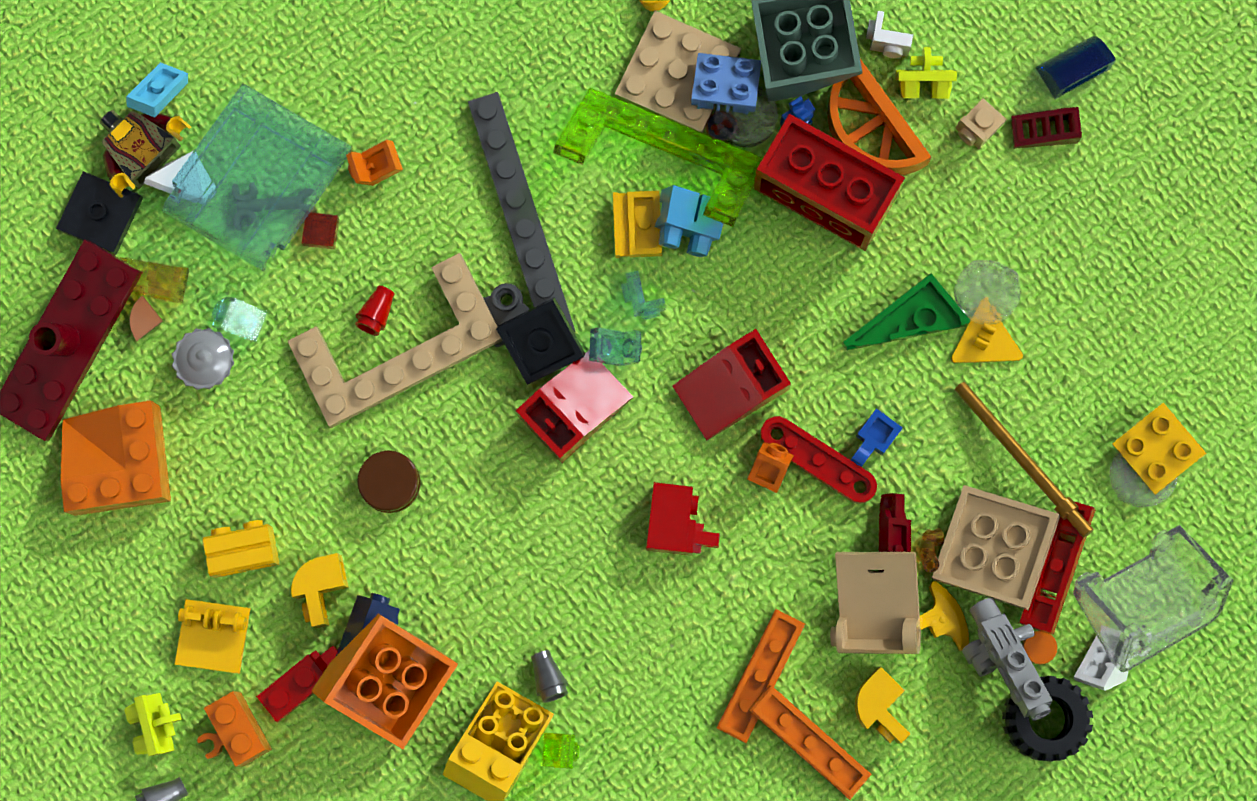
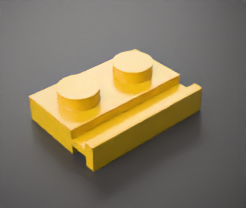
[613,190,662,258]

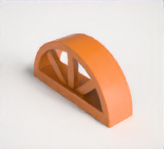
[827,59,931,175]

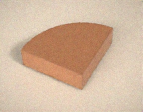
[130,296,163,341]

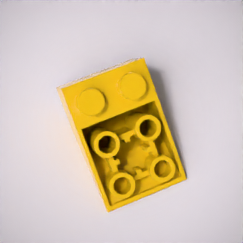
[443,681,554,801]

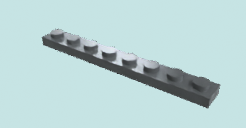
[468,92,575,332]

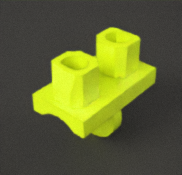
[895,47,957,99]
[124,693,182,757]

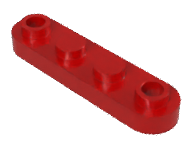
[760,416,877,504]

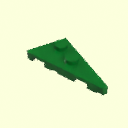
[842,273,971,351]

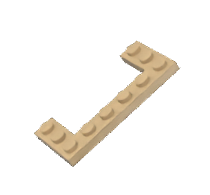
[288,253,503,428]

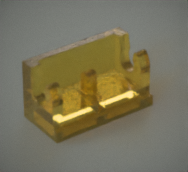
[120,257,189,304]

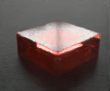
[301,212,339,249]

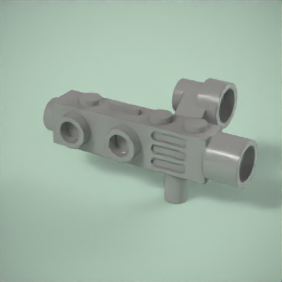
[962,598,1053,720]

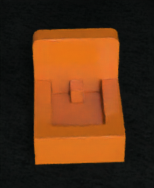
[346,140,403,186]
[747,442,794,493]

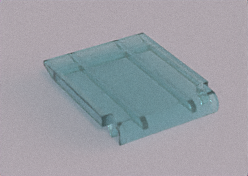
[162,83,352,271]

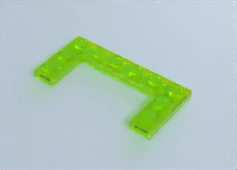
[553,87,763,227]

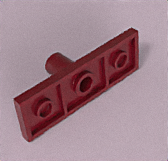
[0,240,143,441]

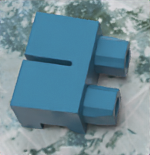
[655,185,729,257]

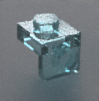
[621,271,666,319]
[212,297,267,342]
[589,327,642,366]

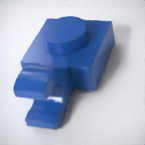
[780,96,815,127]
[851,408,903,467]

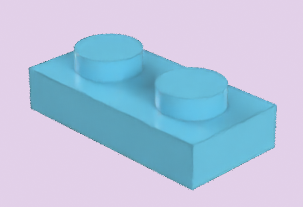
[126,62,188,118]

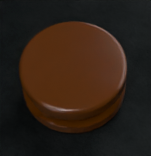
[357,450,421,513]

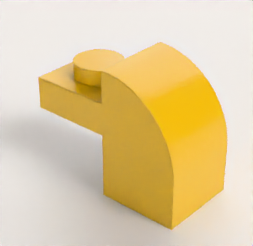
[291,553,349,628]
[855,667,911,743]

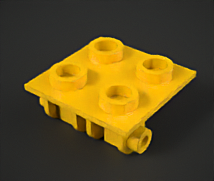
[1112,402,1207,495]
[174,599,251,674]

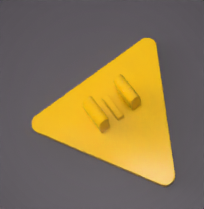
[951,300,1023,363]

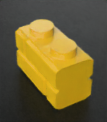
[202,520,279,578]

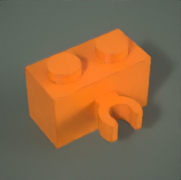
[197,691,272,767]

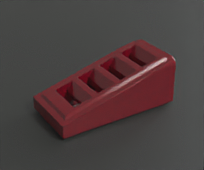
[1011,107,1082,149]

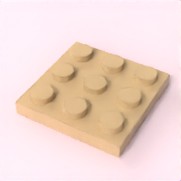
[615,11,741,136]
[932,485,1060,610]

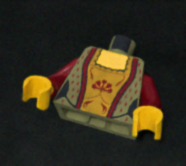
[100,110,191,198]

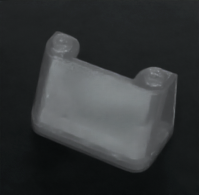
[1073,525,1234,672]

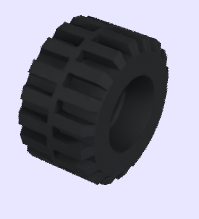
[1002,676,1093,761]

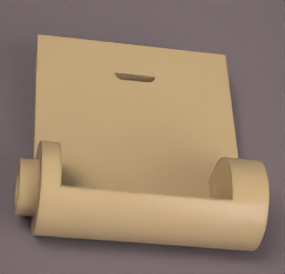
[830,552,921,654]

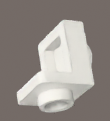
[866,11,913,58]

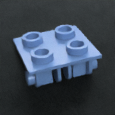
[691,53,761,115]

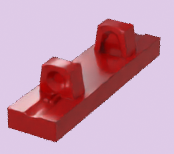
[1019,501,1096,635]

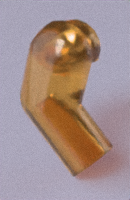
[919,528,944,572]

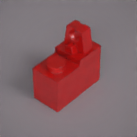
[646,482,720,556]

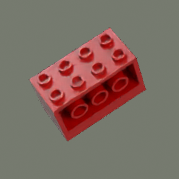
[754,114,905,251]

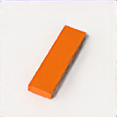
[716,609,805,743]
[748,685,872,800]

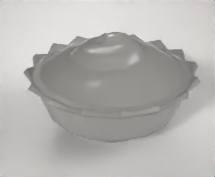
[172,328,234,390]

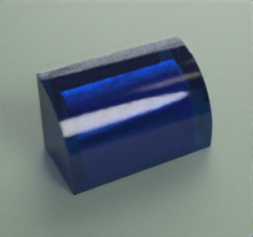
[1035,36,1116,99]

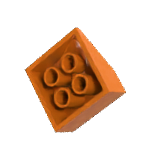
[60,400,171,516]
[312,613,458,749]

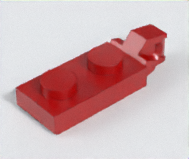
[256,646,338,723]

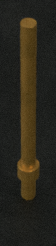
[955,382,1094,538]

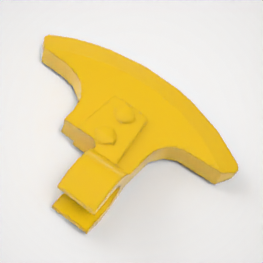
[920,581,969,651]

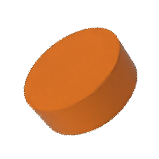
[1022,631,1057,665]

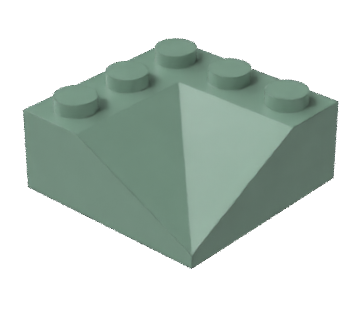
[751,0,862,102]

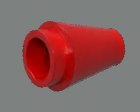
[355,285,395,336]

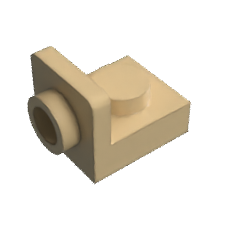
[956,98,1007,149]

